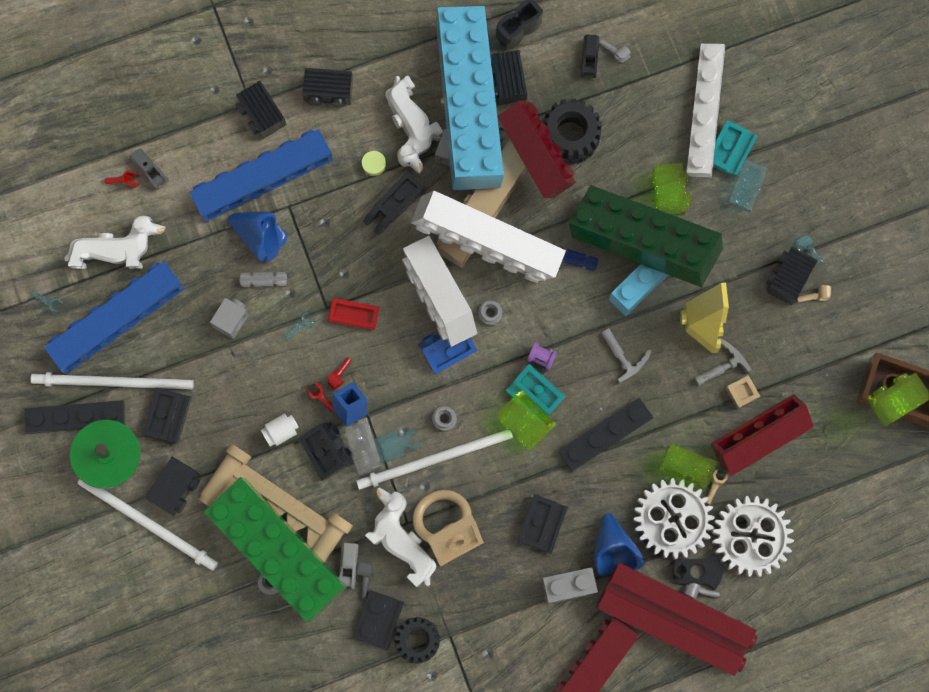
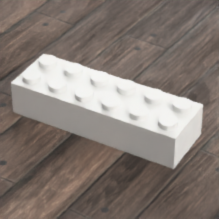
[411,191,566,283]

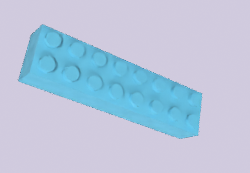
[436,6,504,190]

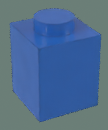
[333,382,367,427]

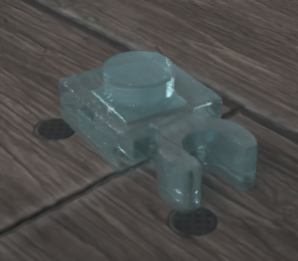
[374,430,420,463]

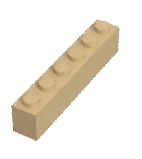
[437,136,527,268]

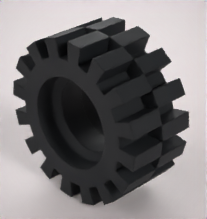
[394,617,440,663]

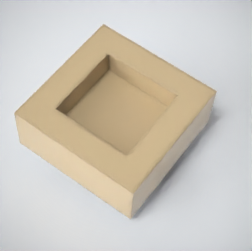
[726,375,760,409]

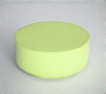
[362,151,386,176]

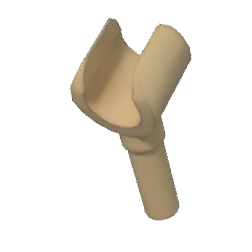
[797,285,831,303]
[705,469,728,505]

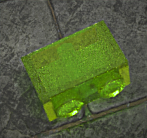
[652,163,691,216]
[869,372,929,427]
[497,391,557,450]
[659,443,717,489]

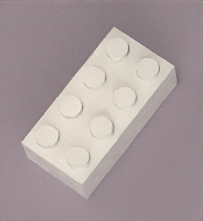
[402,236,477,347]

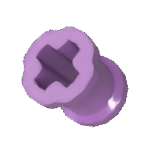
[527,342,557,371]

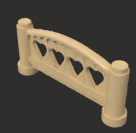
[199,443,353,562]

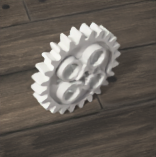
[633,478,715,560]
[712,496,794,577]

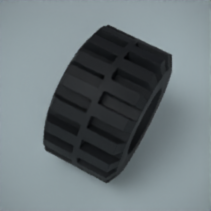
[542,98,602,164]

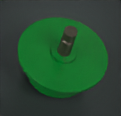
[70,420,141,489]

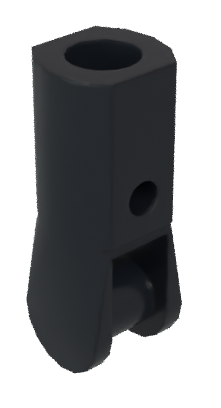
[581,34,600,78]

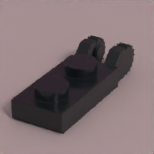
[363,172,425,235]

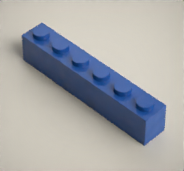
[189,129,333,223]
[44,261,185,375]

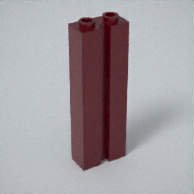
[596,561,757,676]

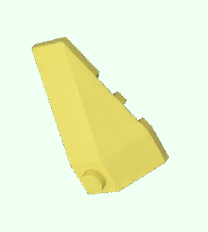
[680,283,729,353]

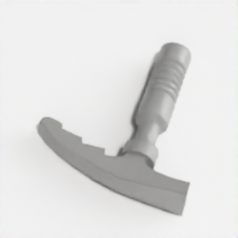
[601,328,651,384]
[694,338,752,386]

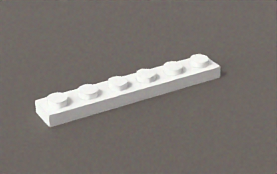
[687,44,725,177]

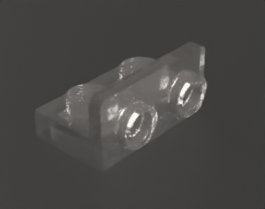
[345,418,382,475]

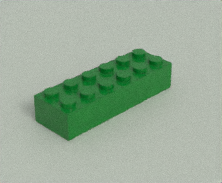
[204,477,348,622]

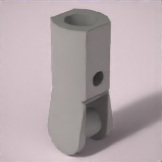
[339,543,359,589]

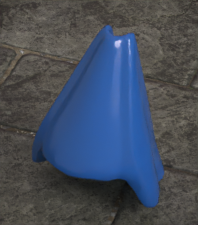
[228,212,287,262]
[594,513,645,577]

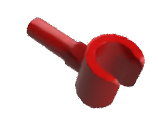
[105,170,140,188]
[328,357,352,390]
[306,381,333,412]

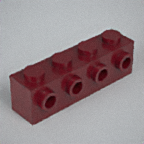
[497,100,576,198]
[711,394,814,476]

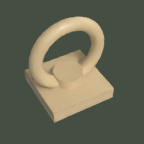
[413,490,484,567]

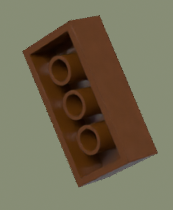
[856,352,929,429]

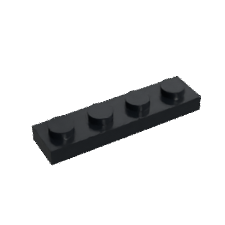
[558,397,653,472]
[25,400,126,434]

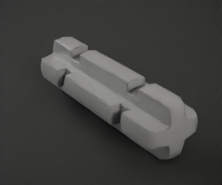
[239,272,287,287]

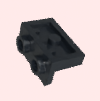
[299,422,355,481]

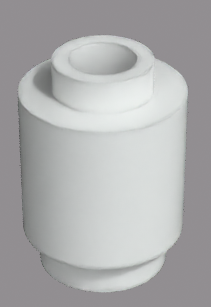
[261,413,299,447]

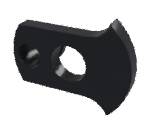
[672,553,723,590]

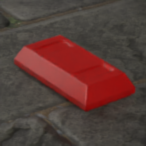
[328,298,380,330]

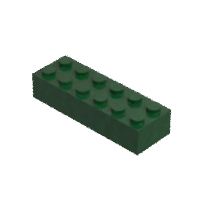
[568,185,723,288]

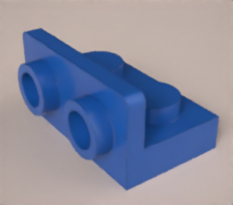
[418,333,477,374]

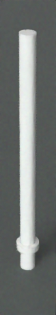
[31,372,194,390]
[356,429,513,490]
[77,479,218,571]

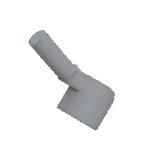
[599,39,630,63]
[683,583,720,600]

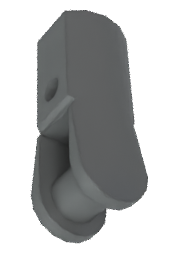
[129,148,169,190]

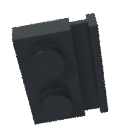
[142,387,192,445]
[517,494,568,554]
[353,590,404,650]

